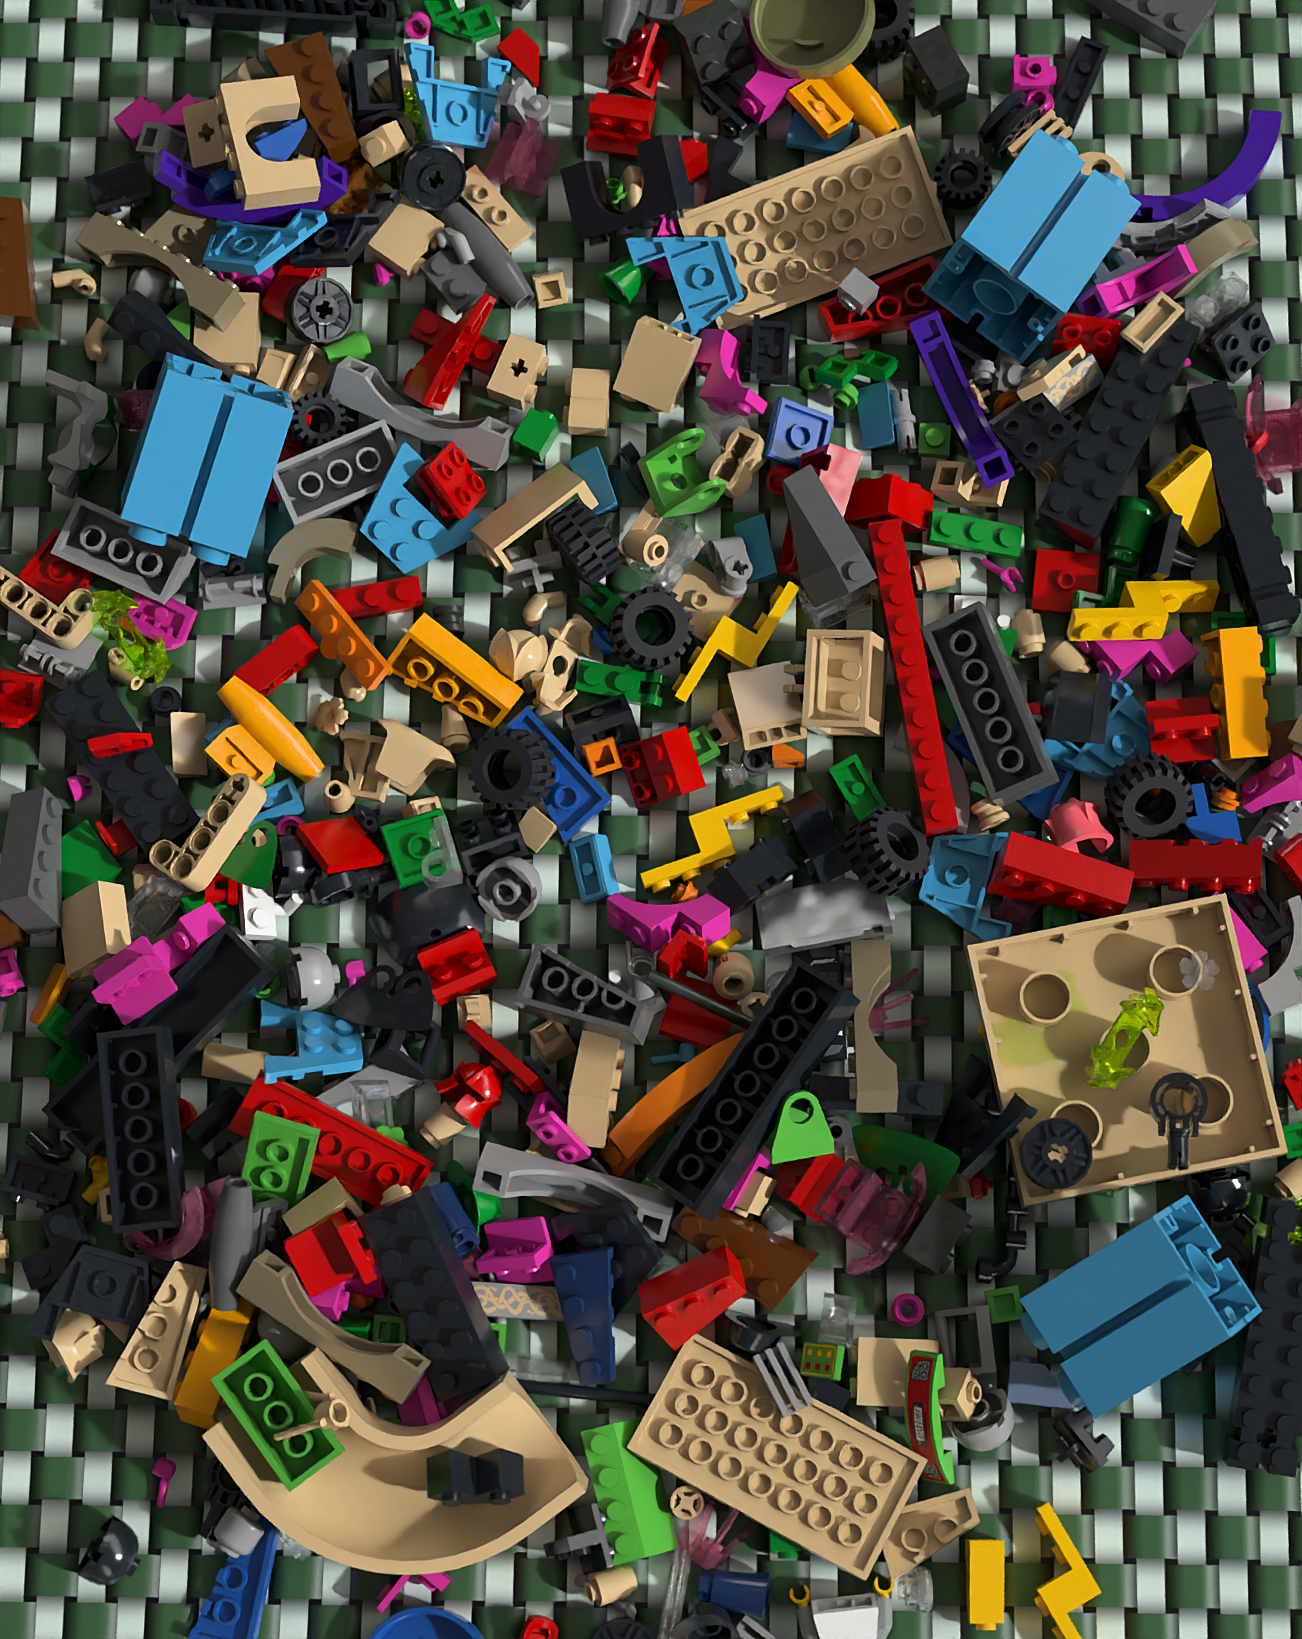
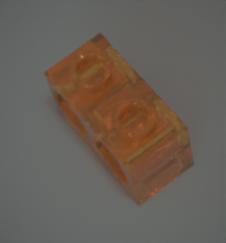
[320,159,387,215]

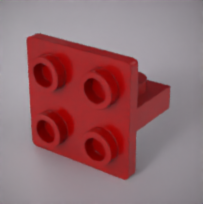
[605,22,670,100]
[586,92,656,159]
[1049,312,1121,374]
[413,441,487,522]
[1144,696,1220,763]
[416,927,497,1006]
[772,1150,856,1223]

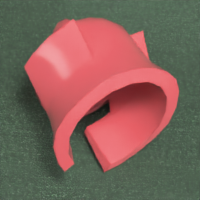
[1042,797,1114,854]

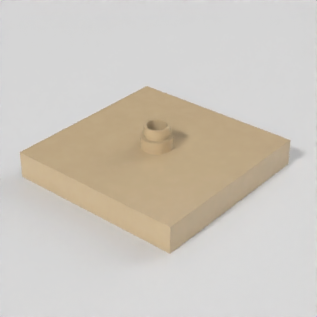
[965,893,1288,1208]

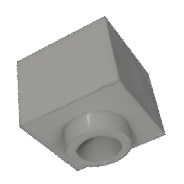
[837,267,879,315]

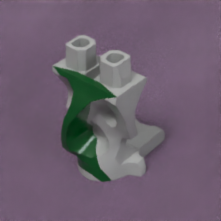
[45,369,119,499]

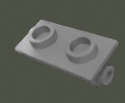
[199,573,266,610]

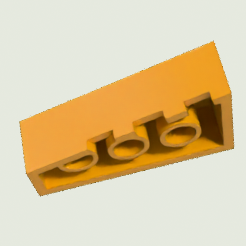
[387,612,525,729]
[1200,627,1271,760]
[172,1296,260,1430]

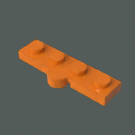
[294,580,392,690]

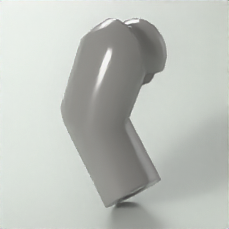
[435,227,475,265]

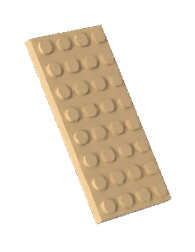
[678,125,953,331]
[627,1333,928,1582]

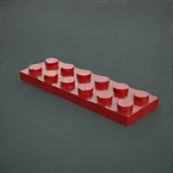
[228,1069,435,1207]

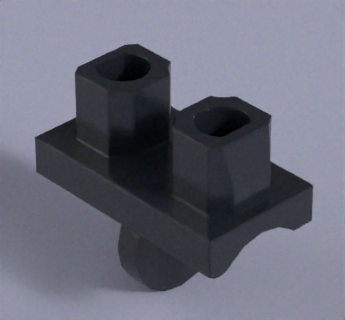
[1052,1408,1114,1474]

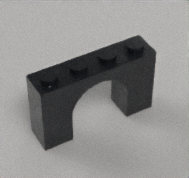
[560,134,695,246]
[807,1075,943,1123]

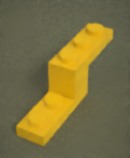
[1067,580,1220,641]
[672,581,800,706]
[640,785,784,893]
[1033,1502,1102,1639]

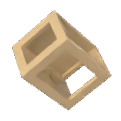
[783,629,888,737]

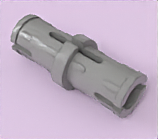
[889,389,918,455]

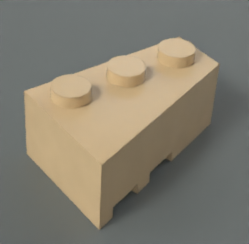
[567,1030,626,1149]

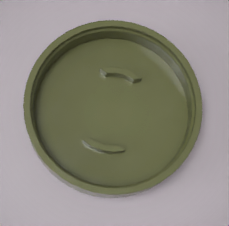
[749,0,875,80]

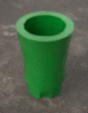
[597,251,656,307]
[1106,495,1161,568]

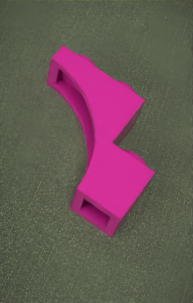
[113,94,203,149]
[1075,244,1198,320]
[693,329,767,416]
[1076,630,1199,686]
[1239,752,1302,813]
[607,893,730,953]
[152,901,226,978]
[300,1249,389,1322]

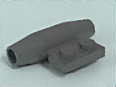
[601,0,685,48]
[419,202,534,316]
[208,1177,288,1311]

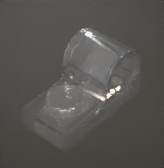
[695,397,751,453]
[421,815,463,889]

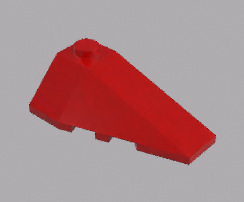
[403,293,497,411]

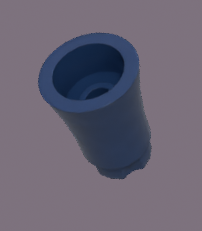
[429,1182,480,1258]
[697,1569,771,1621]

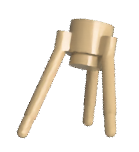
[274,1390,350,1441]

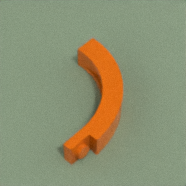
[599,1030,747,1178]

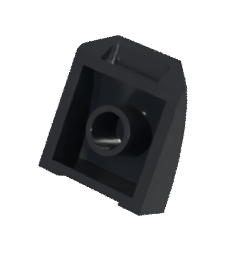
[1040,669,1113,745]

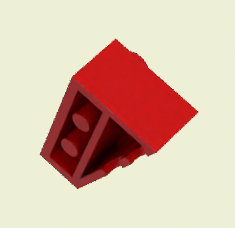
[637,1244,746,1351]

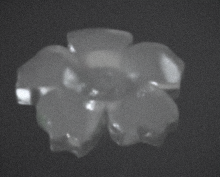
[1179,950,1220,991]

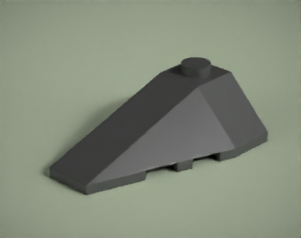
[782,464,877,608]

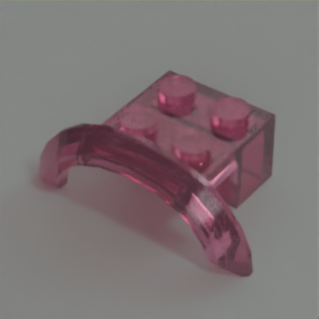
[1244,374,1302,495]
[812,1157,927,1275]
[126,1175,231,1261]

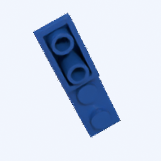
[202,118,309,201]

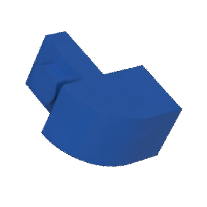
[1180,783,1242,845]

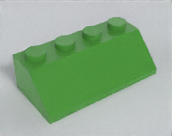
[210,1339,346,1492]
[581,1417,679,1566]

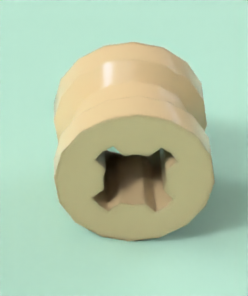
[970,797,1010,832]
[741,992,769,1019]
[670,1486,704,1520]

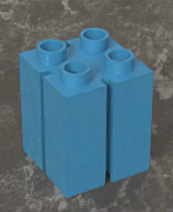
[921,128,1142,364]
[120,352,294,565]
[1020,1195,1263,1419]

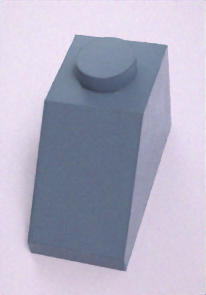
[1005,1355,1075,1410]

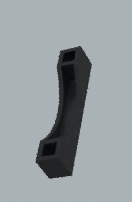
[106,289,269,386]

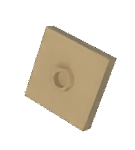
[668,560,745,645]

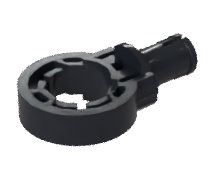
[308,861,396,909]
[1148,1073,1208,1171]
[197,1455,251,1543]

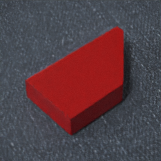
[88,732,153,759]

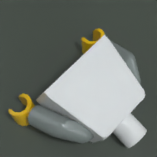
[790,1576,894,1639]

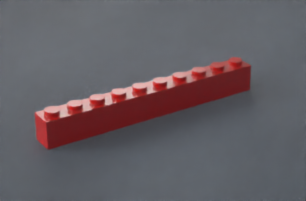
[866,518,959,838]

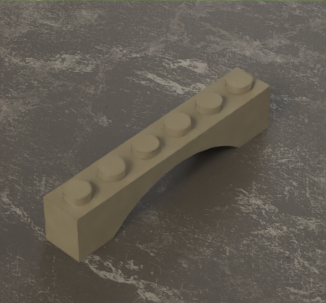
[75,212,245,333]
[844,939,898,1113]
[236,1249,432,1405]

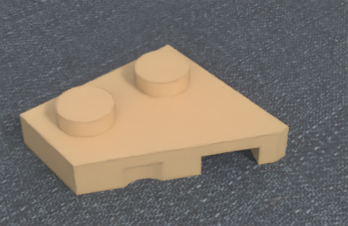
[1016,344,1086,402]
[340,730,390,803]

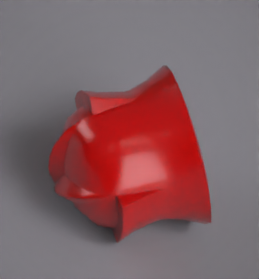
[434,1060,503,1129]

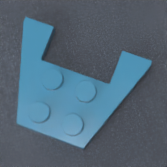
[404,42,511,150]
[203,208,328,276]
[625,237,744,336]
[359,440,483,574]
[1044,677,1150,782]
[918,831,1036,942]
[259,1000,363,1084]

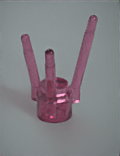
[868,968,931,1034]
[690,1498,759,1571]

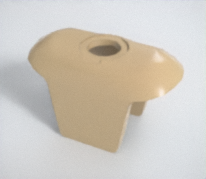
[375,718,457,796]

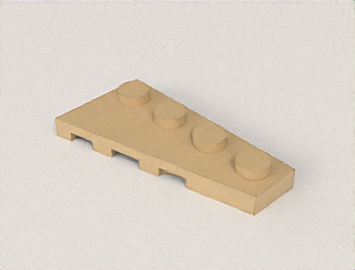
[105,1261,208,1401]

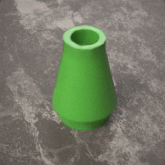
[323,330,371,365]

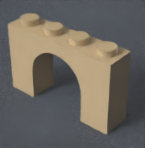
[214,75,321,210]

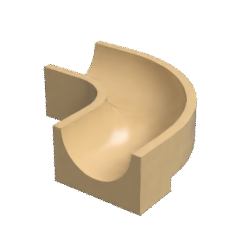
[202,1347,589,1575]

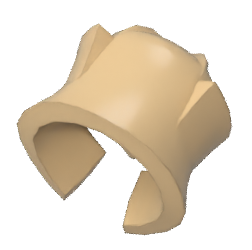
[489,628,548,694]
[42,1309,106,1383]

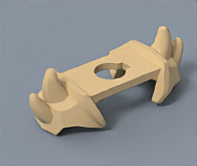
[531,614,593,716]

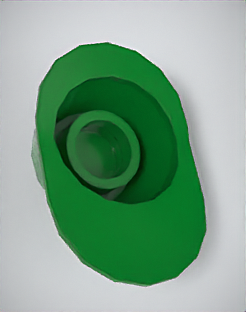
[447,1160,502,1235]

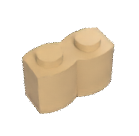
[563,368,611,436]
[709,426,766,501]

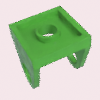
[637,428,727,518]
[759,1090,834,1164]

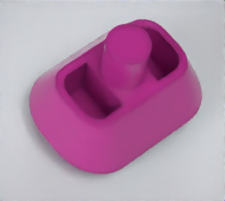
[372,262,395,287]

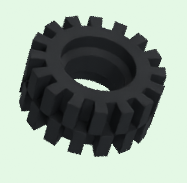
[934,148,990,209]
[288,391,347,451]

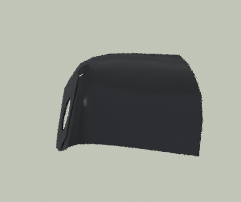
[368,872,485,971]

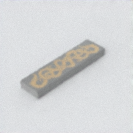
[988,353,1105,450]
[471,1281,564,1322]

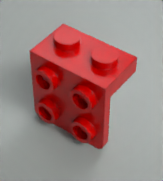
[0,668,44,728]
[284,1210,378,1297]

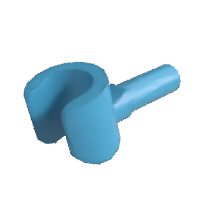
[651,1044,698,1064]

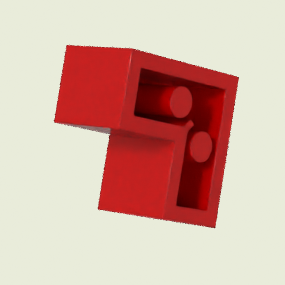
[844,473,934,534]

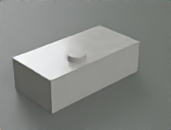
[271,419,409,529]

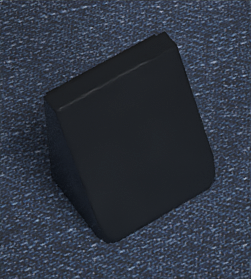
[812,1378,852,1413]

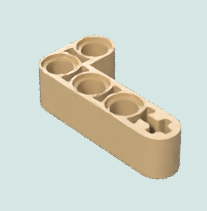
[0,566,103,650]
[149,773,267,892]

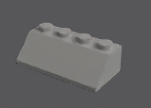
[51,497,197,605]

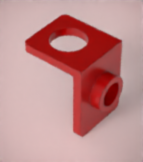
[95,818,139,860]

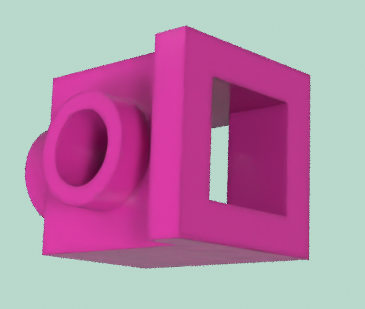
[1011,54,1056,95]

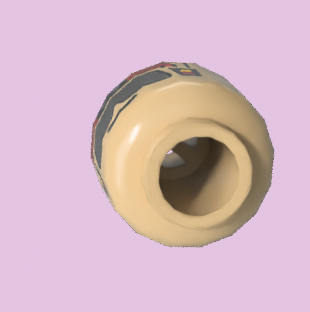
[712,952,754,1000]

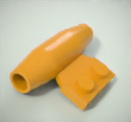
[785,64,899,141]
[202,675,325,785]

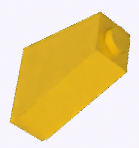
[1145,444,1221,548]
[965,1539,1004,1630]

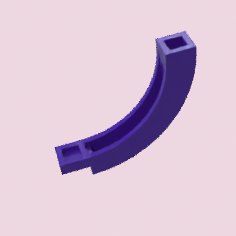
[1130,110,1282,223]
[153,149,347,223]
[907,308,1015,489]

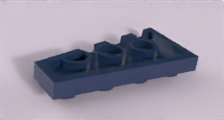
[549,1246,616,1387]

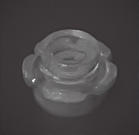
[721,759,748,790]

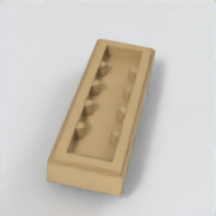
[460,165,533,253]

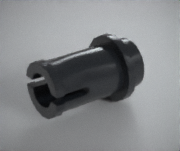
[1186,761,1226,791]

